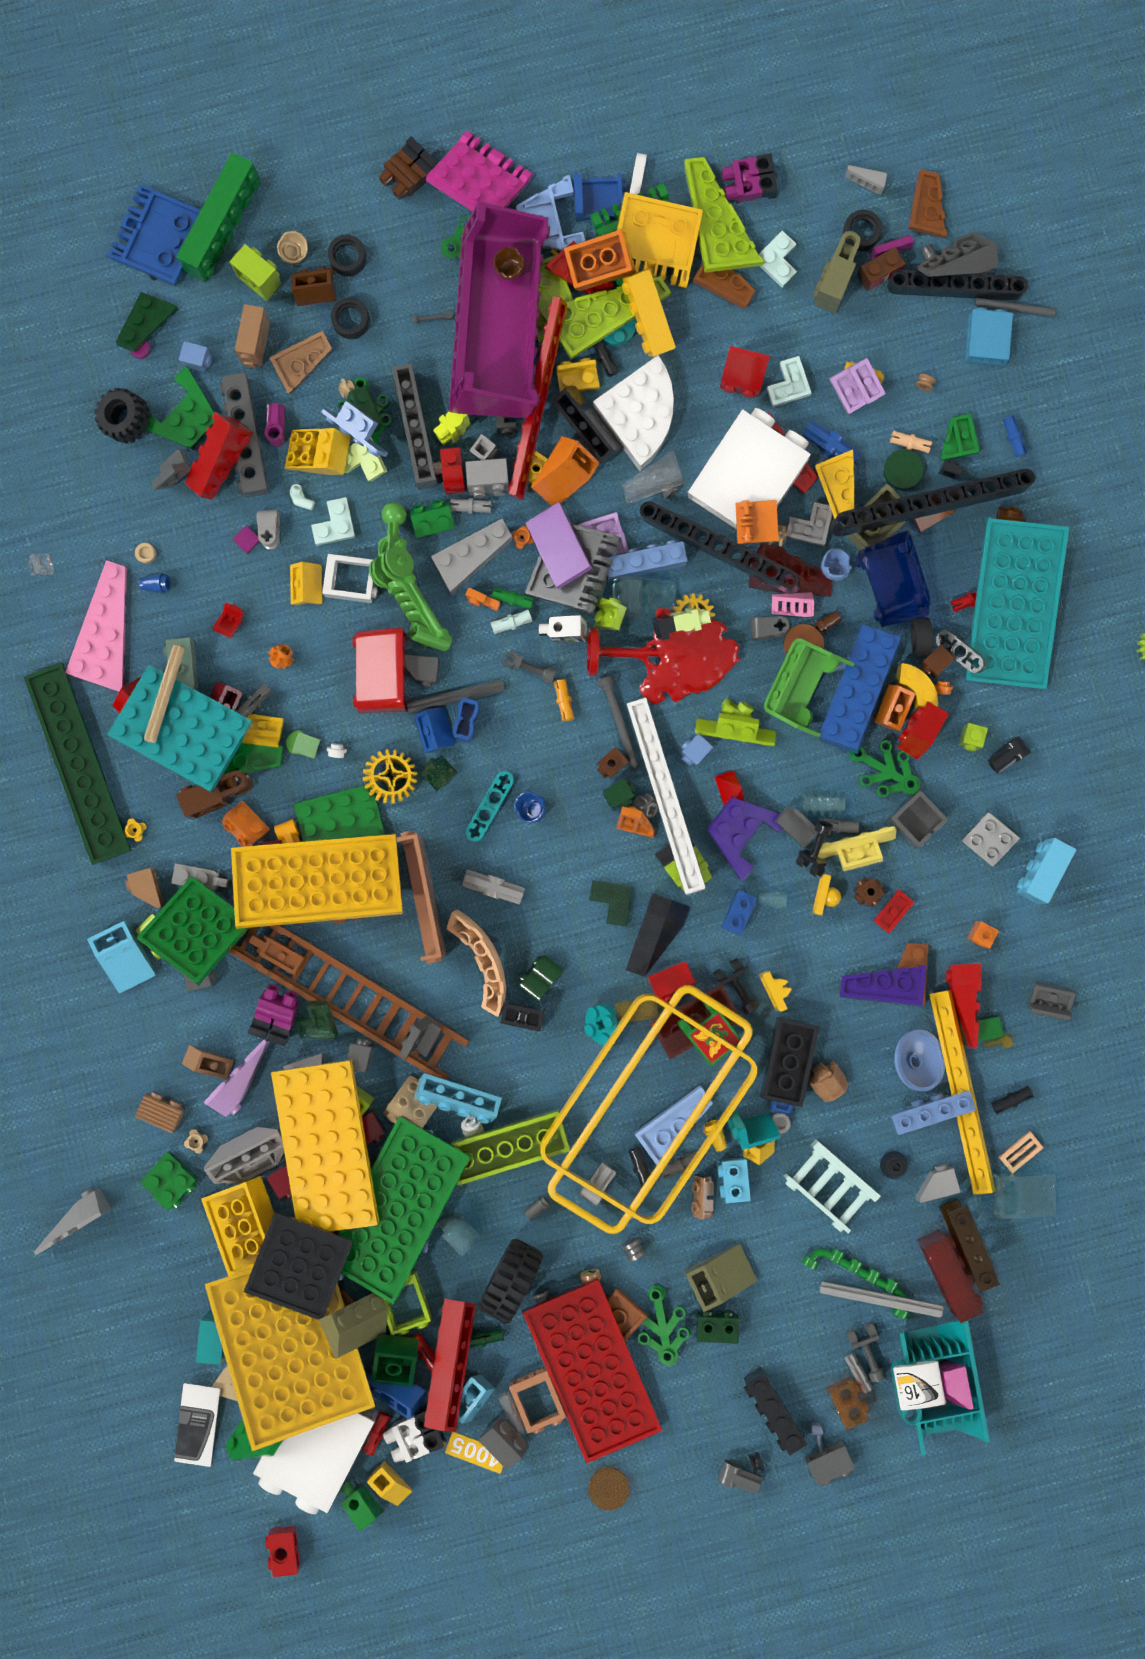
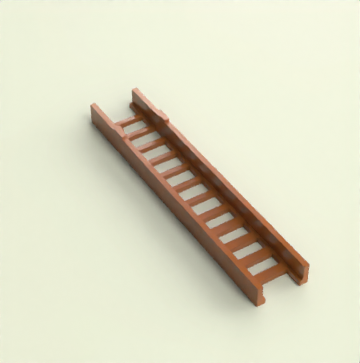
[229,925,470,1080]

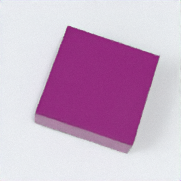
[232,526,260,555]

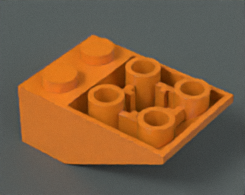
[531,436,600,506]

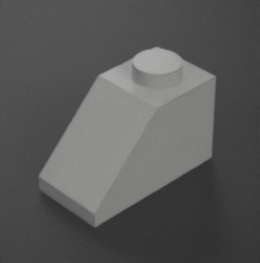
[916,1164,960,1203]

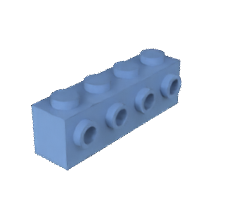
[604,540,687,582]

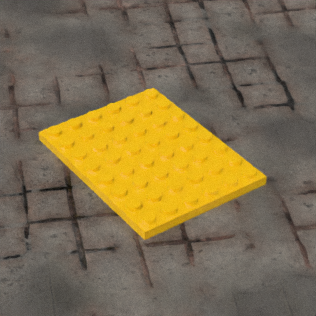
[205,1268,375,1451]

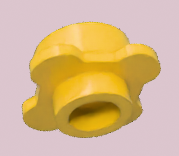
[124,819,147,842]

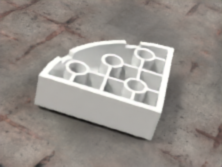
[593,355,674,471]

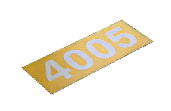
[445,1432,503,1474]

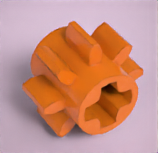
[268,644,294,669]

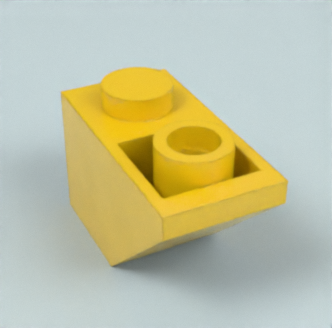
[367,1460,413,1506]

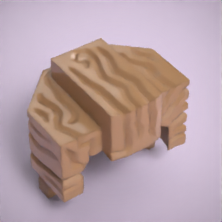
[808,1061,849,1102]

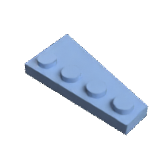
[634,1086,713,1165]

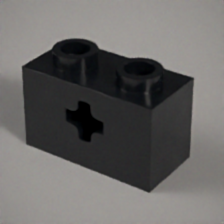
[500,1002,545,1032]

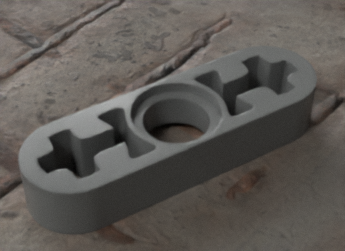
[936,630,987,673]

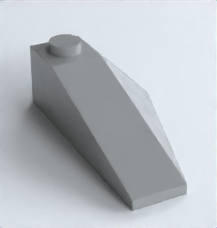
[34,1188,112,1255]

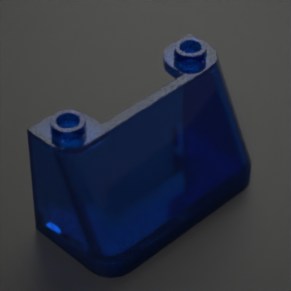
[855,530,931,628]

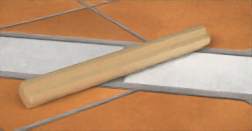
[144,645,184,743]

